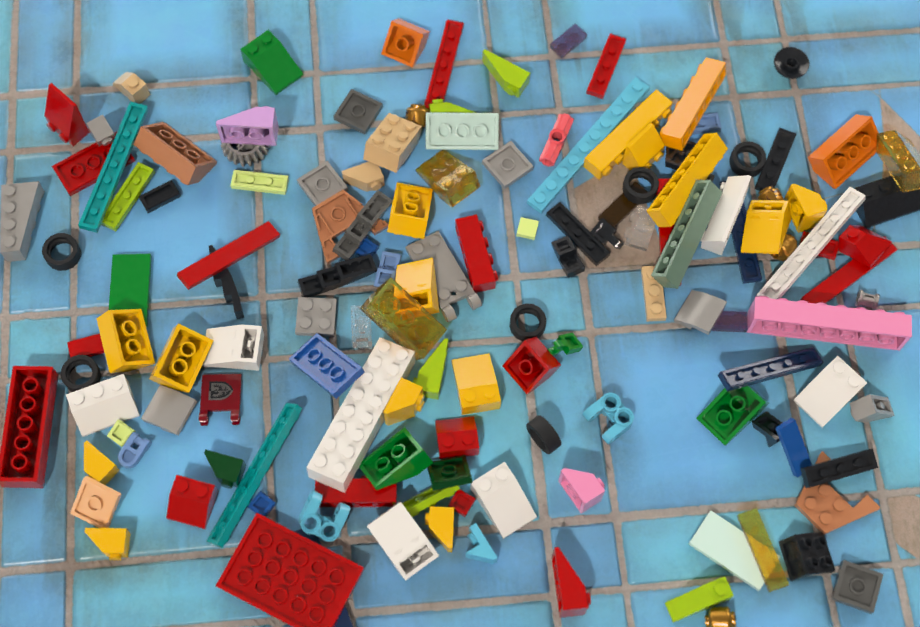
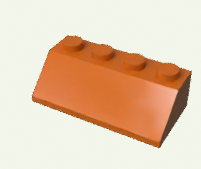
[808,114,884,189]

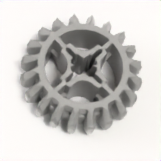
[221,143,270,167]

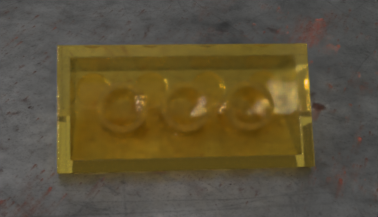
[876,130,920,192]
[359,277,447,360]

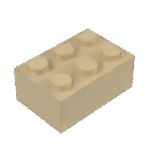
[363,113,422,173]

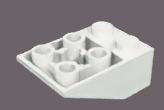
[202,325,264,371]
[367,502,439,580]

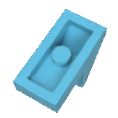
[465,523,497,564]

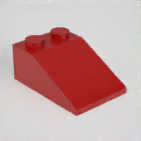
[44,83,90,147]
[551,547,591,618]

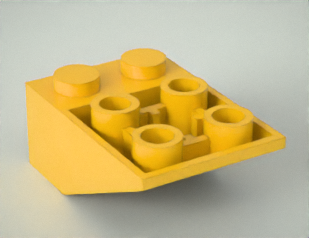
[741,200,791,254]
[394,258,440,320]

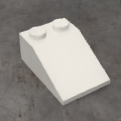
[793,356,867,428]
[470,462,537,539]

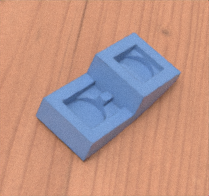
[374,251,401,290]

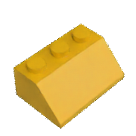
[96,309,155,373]
[149,323,214,393]

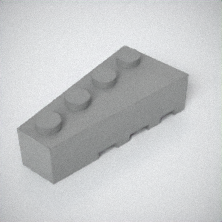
[0,181,45,262]

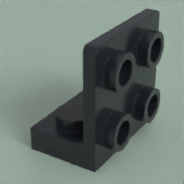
[778,532,835,581]

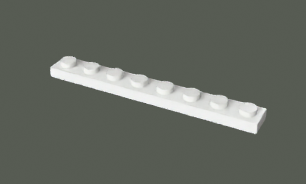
[756,187,866,299]

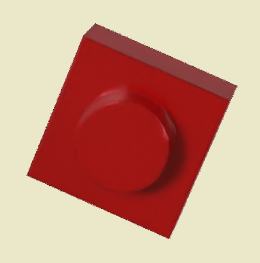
[448,489,476,517]

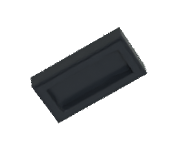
[138,180,181,213]

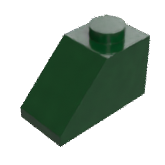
[204,449,246,489]

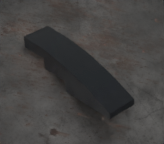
[209,245,244,319]
[297,254,377,297]

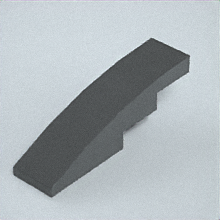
[332,190,393,260]

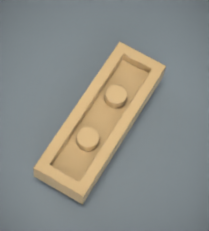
[641,266,667,322]

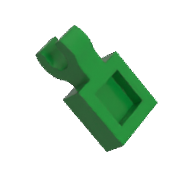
[548,332,583,356]

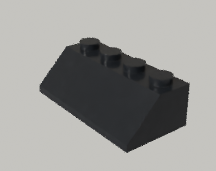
[855,166,920,228]

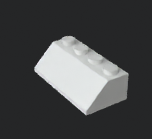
[700,175,751,256]

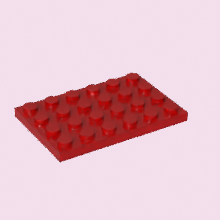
[216,513,365,627]

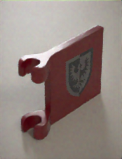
[199,374,242,426]

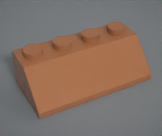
[134,122,218,185]

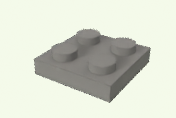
[482,141,534,190]
[297,161,348,206]
[295,297,337,337]

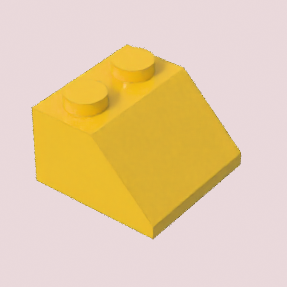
[622,123,665,170]
[784,184,827,233]
[384,378,425,426]

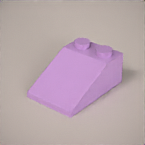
[216,106,279,146]

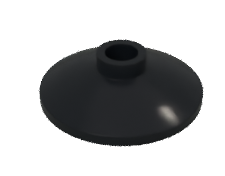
[774,47,810,79]

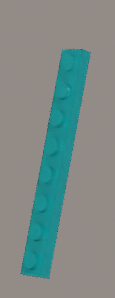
[78,102,148,233]
[206,403,303,548]

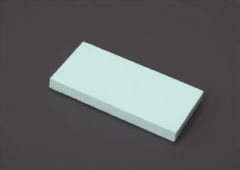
[425,112,499,150]
[688,510,780,591]

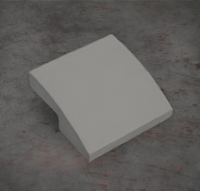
[674,290,727,335]
[141,385,197,435]

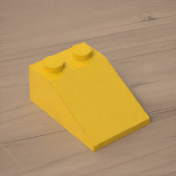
[387,182,433,239]
[451,354,501,415]

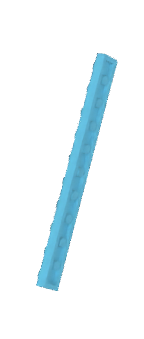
[527,77,650,214]

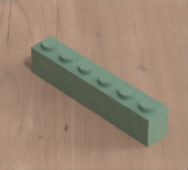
[651,180,722,289]

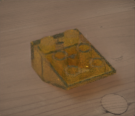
[415,149,481,207]

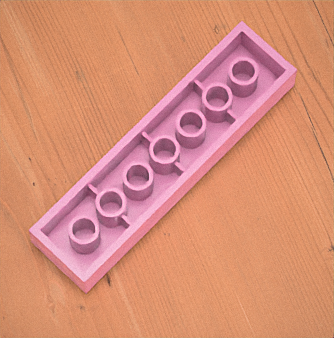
[747,296,912,351]

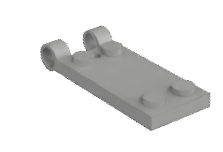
[405,231,482,322]

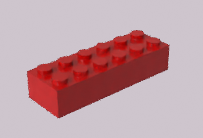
[0,366,59,488]

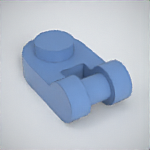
[118,432,152,469]

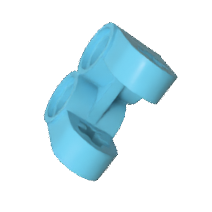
[582,392,634,444]
[298,490,350,542]

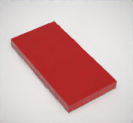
[52,131,135,196]

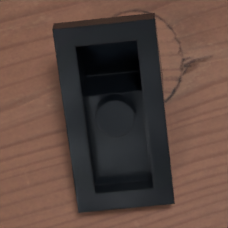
[752,412,782,447]

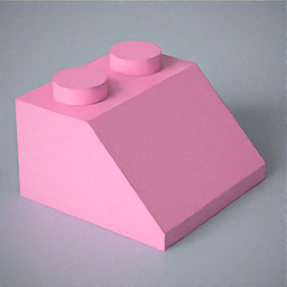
[558,468,605,514]

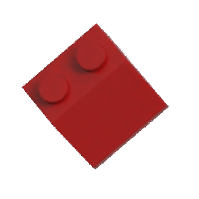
[502,337,561,394]
[435,416,479,459]
[166,475,219,529]

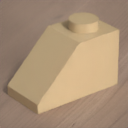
[113,72,150,104]
[341,162,385,192]

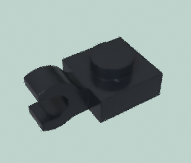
[590,218,624,249]

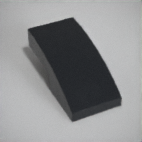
[551,236,585,278]

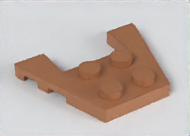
[312,190,388,265]
[794,451,881,535]

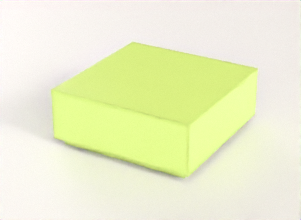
[516,217,539,240]
[107,420,135,447]

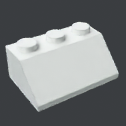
[66,374,140,437]

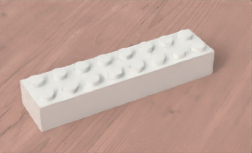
[307,337,415,493]

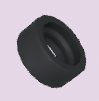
[729,141,766,178]
[622,167,659,204]
[42,233,81,271]
[509,303,546,341]
[60,355,101,392]
[526,415,562,454]

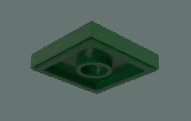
[427,455,473,491]

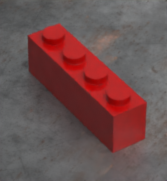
[455,214,498,293]
[315,476,397,507]

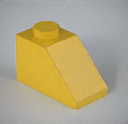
[84,440,120,485]
[425,506,454,552]
[85,528,131,560]

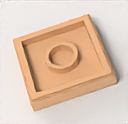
[70,476,122,528]

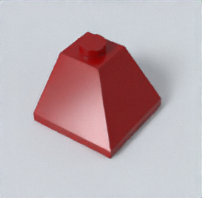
[838,225,892,268]

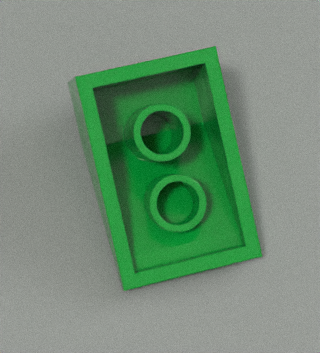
[240,29,304,95]
[696,385,769,446]
[359,427,433,490]

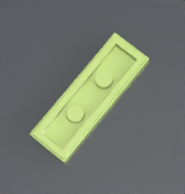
[230,170,289,195]

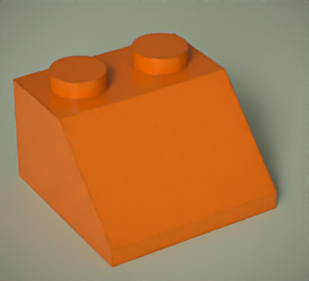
[381,18,430,67]

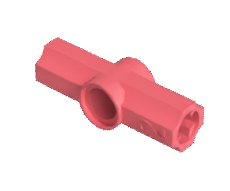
[539,113,574,167]

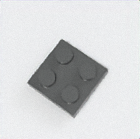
[333,89,383,134]
[831,560,883,614]

